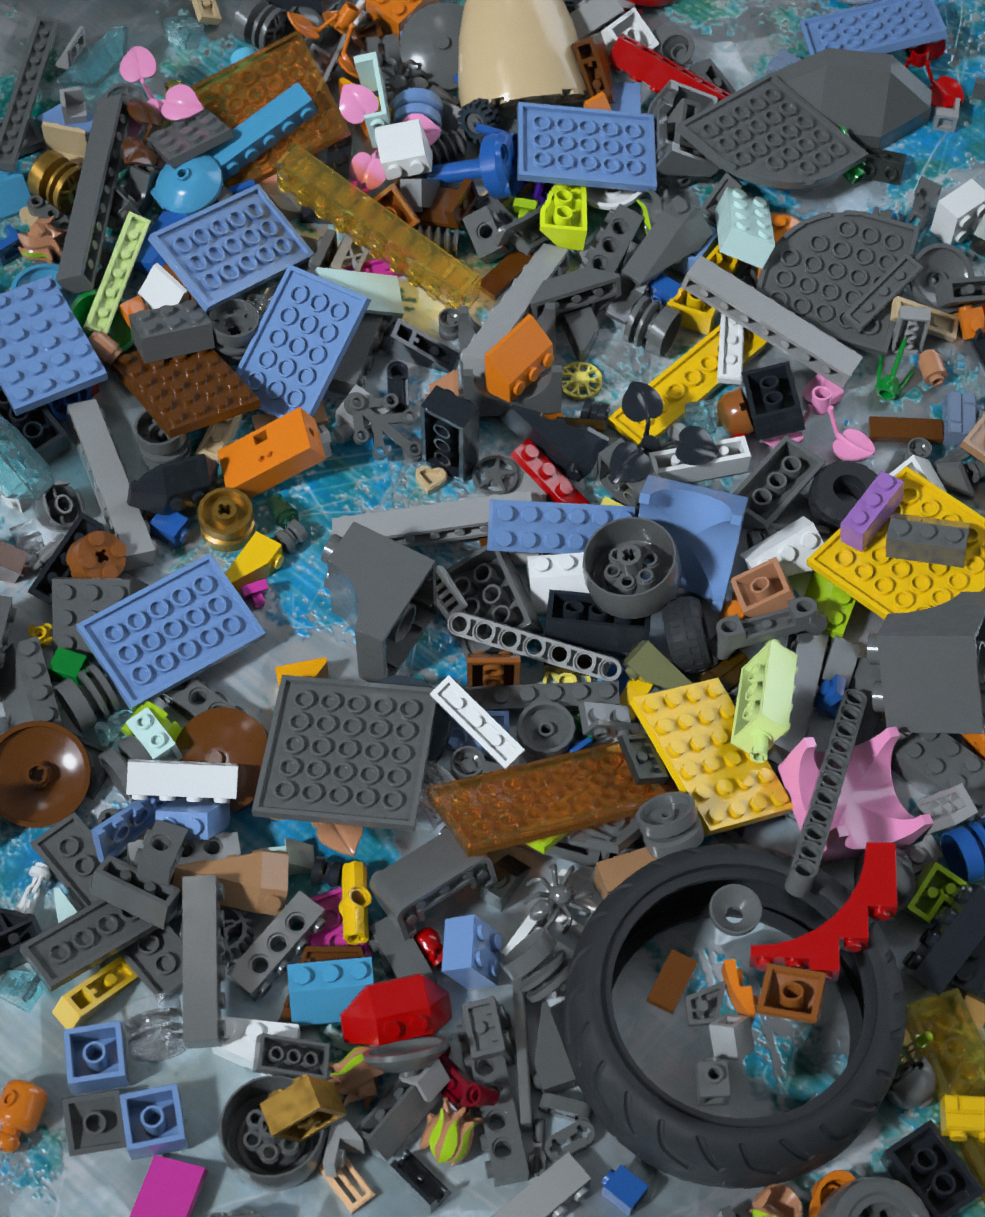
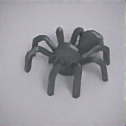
[374,57,430,106]
[523,863,594,934]

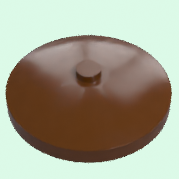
[175,707,269,814]
[0,721,92,828]

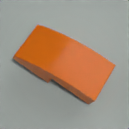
[721,959,759,1024]

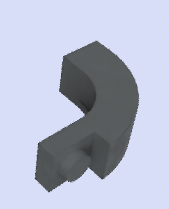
[107,164,161,229]

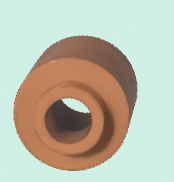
[88,331,123,365]
[918,349,948,386]

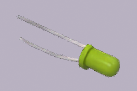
[900,1031,933,1059]

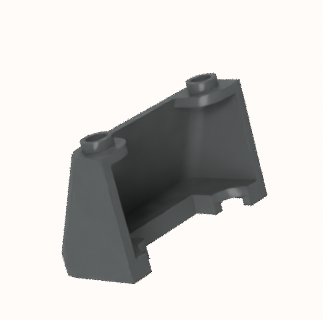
[647,79,720,177]
[369,827,498,940]

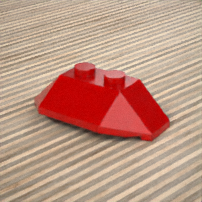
[340,973,452,1046]

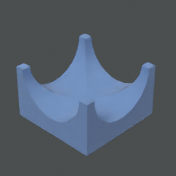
[622,475,748,612]

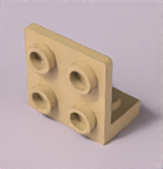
[41,122,88,167]

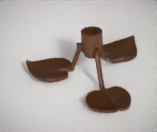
[122,99,163,167]

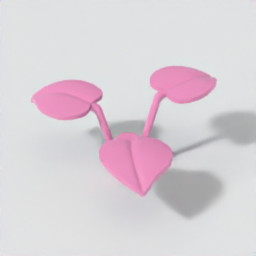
[120,46,204,138]
[339,84,441,191]
[762,374,875,461]

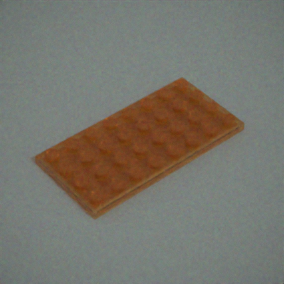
[427,741,667,857]

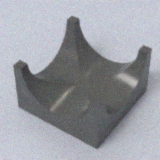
[458,302,562,417]

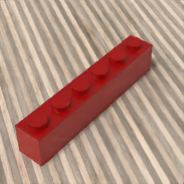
[609,34,731,102]

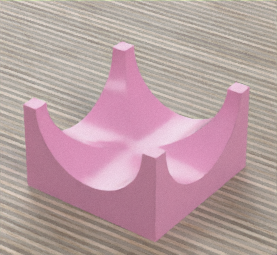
[778,726,934,863]

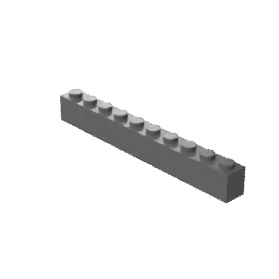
[56,94,131,295]

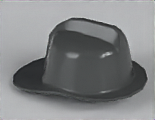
[652,24,695,67]

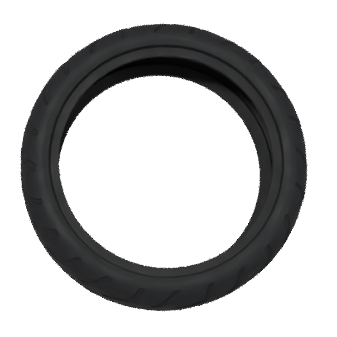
[564,843,906,1189]

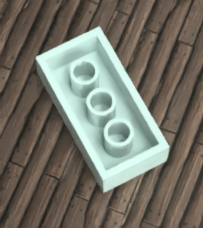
[715,187,775,269]

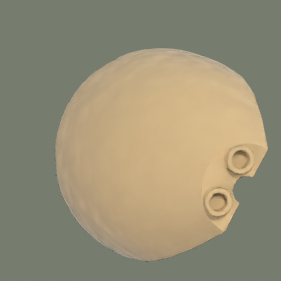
[458,0,590,112]

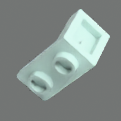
[126,708,183,761]

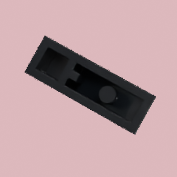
[378,318,459,373]

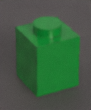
[47,647,89,686]

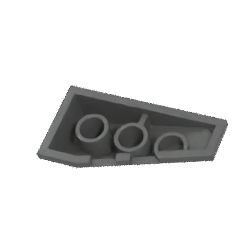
[621,195,713,286]

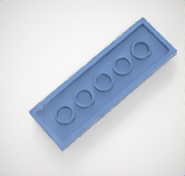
[487,499,635,554]

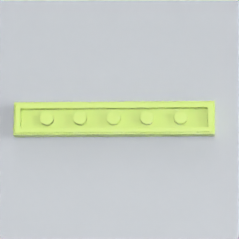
[82,211,151,335]

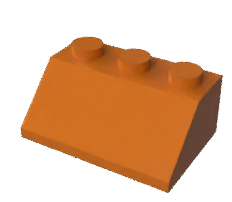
[484,314,554,403]

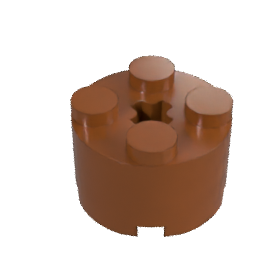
[66,531,127,578]

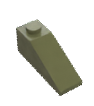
[621,640,693,690]

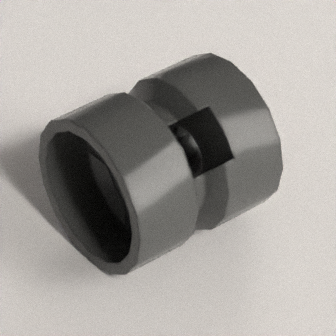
[366,34,401,65]
[450,746,485,793]

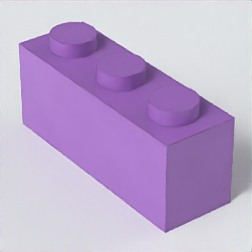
[841,471,904,552]

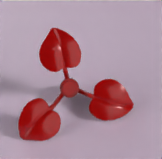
[904,39,964,108]

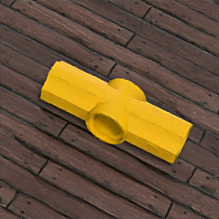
[338,861,372,945]

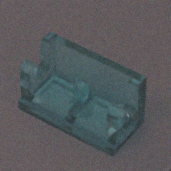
[683,399,718,441]

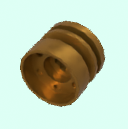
[27,150,82,212]

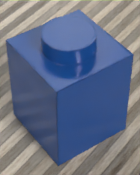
[149,512,191,550]
[601,1165,649,1216]

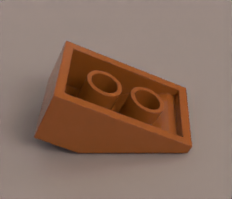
[467,651,520,687]

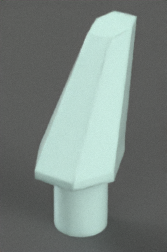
[324,1024,360,1052]

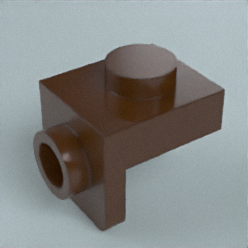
[350,19,385,52]

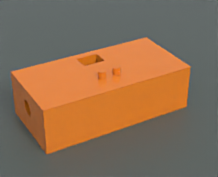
[217,407,326,499]

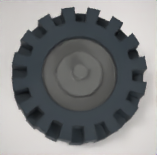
[457,98,501,143]

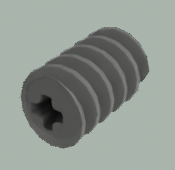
[430,128,467,165]
[410,225,460,258]

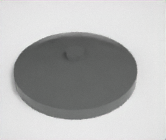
[400,2,464,92]

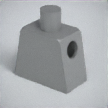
[333,384,392,443]

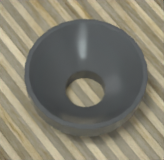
[709,884,762,936]

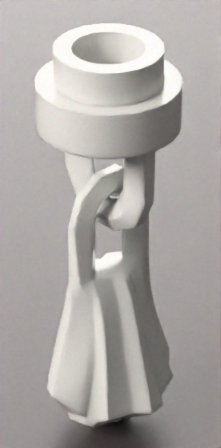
[14,862,52,914]

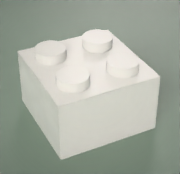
[930,179,985,245]

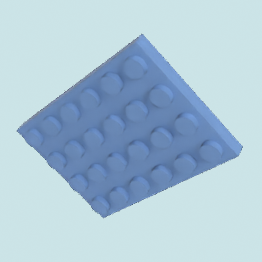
[799,0,948,56]
[517,102,657,192]
[148,184,315,312]
[235,264,371,418]
[0,275,108,416]
[76,553,266,712]

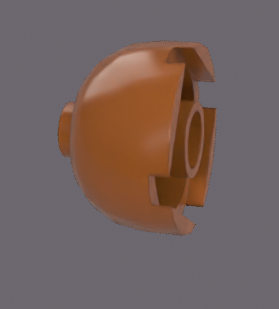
[714,387,755,436]

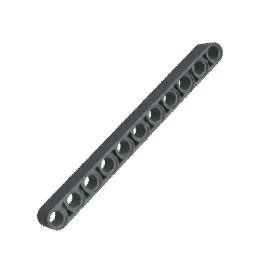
[785,689,867,897]

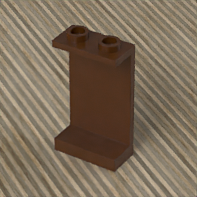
[393,176,479,229]

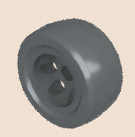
[582,517,682,619]
[218,1075,328,1191]
[817,1177,930,1217]

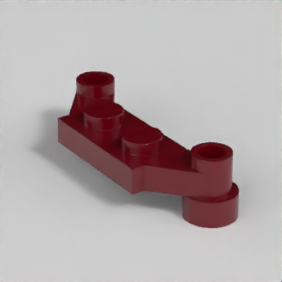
[423,1036,499,1113]

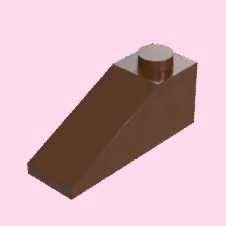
[572,32,616,104]

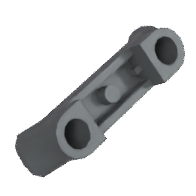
[708,597,827,660]

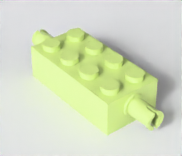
[730,639,798,763]

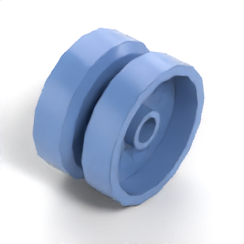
[392,88,443,135]

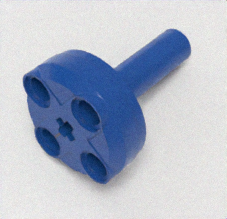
[427,131,528,200]

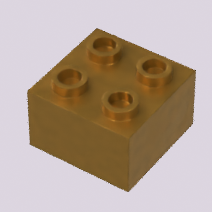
[259,1075,347,1143]

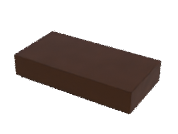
[646,949,698,1015]

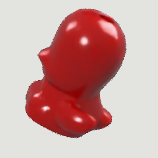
[413,927,443,972]

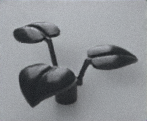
[609,381,718,484]

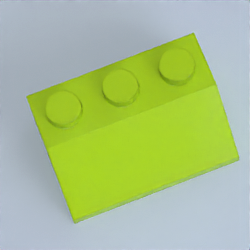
[804,571,857,644]

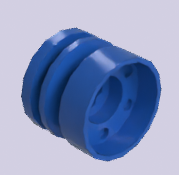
[941,817,985,883]

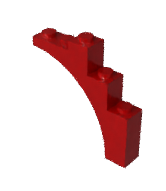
[750,842,897,984]

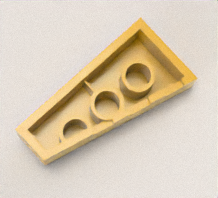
[666,244,741,335]

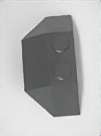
[530,267,621,328]

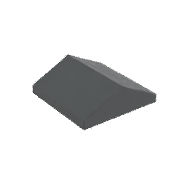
[62,1089,127,1156]

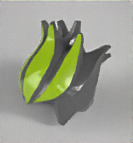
[633,188,672,235]

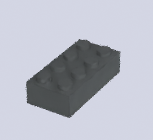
[252,1033,330,1080]

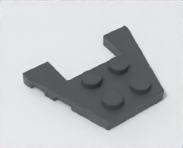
[559,775,643,854]

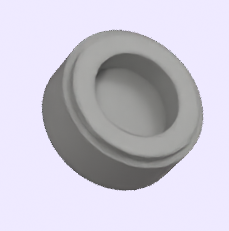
[668,422,686,446]

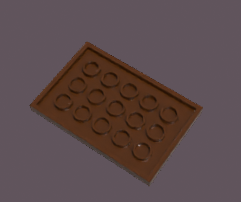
[110,348,261,438]

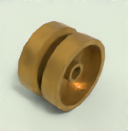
[197,487,256,552]

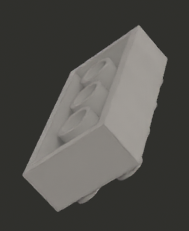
[891,306,931,356]

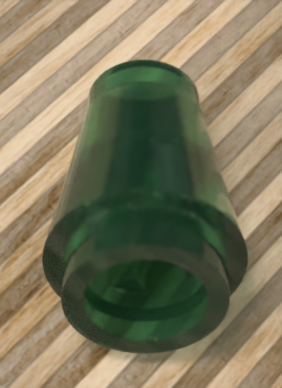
[269,494,299,529]

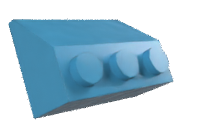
[0,164,31,221]
[287,957,374,1026]

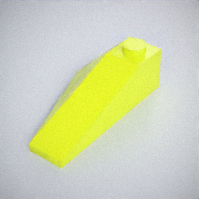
[540,184,587,251]

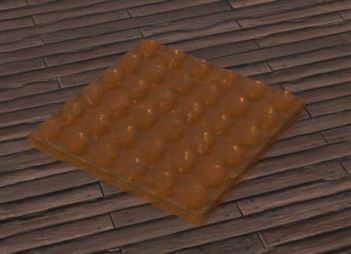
[190,30,351,188]

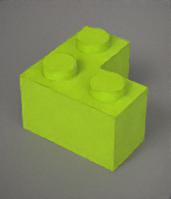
[902,862,966,923]

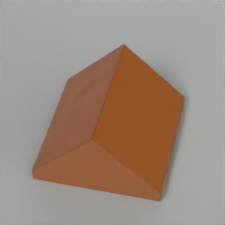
[358,183,421,249]
[757,963,826,1024]

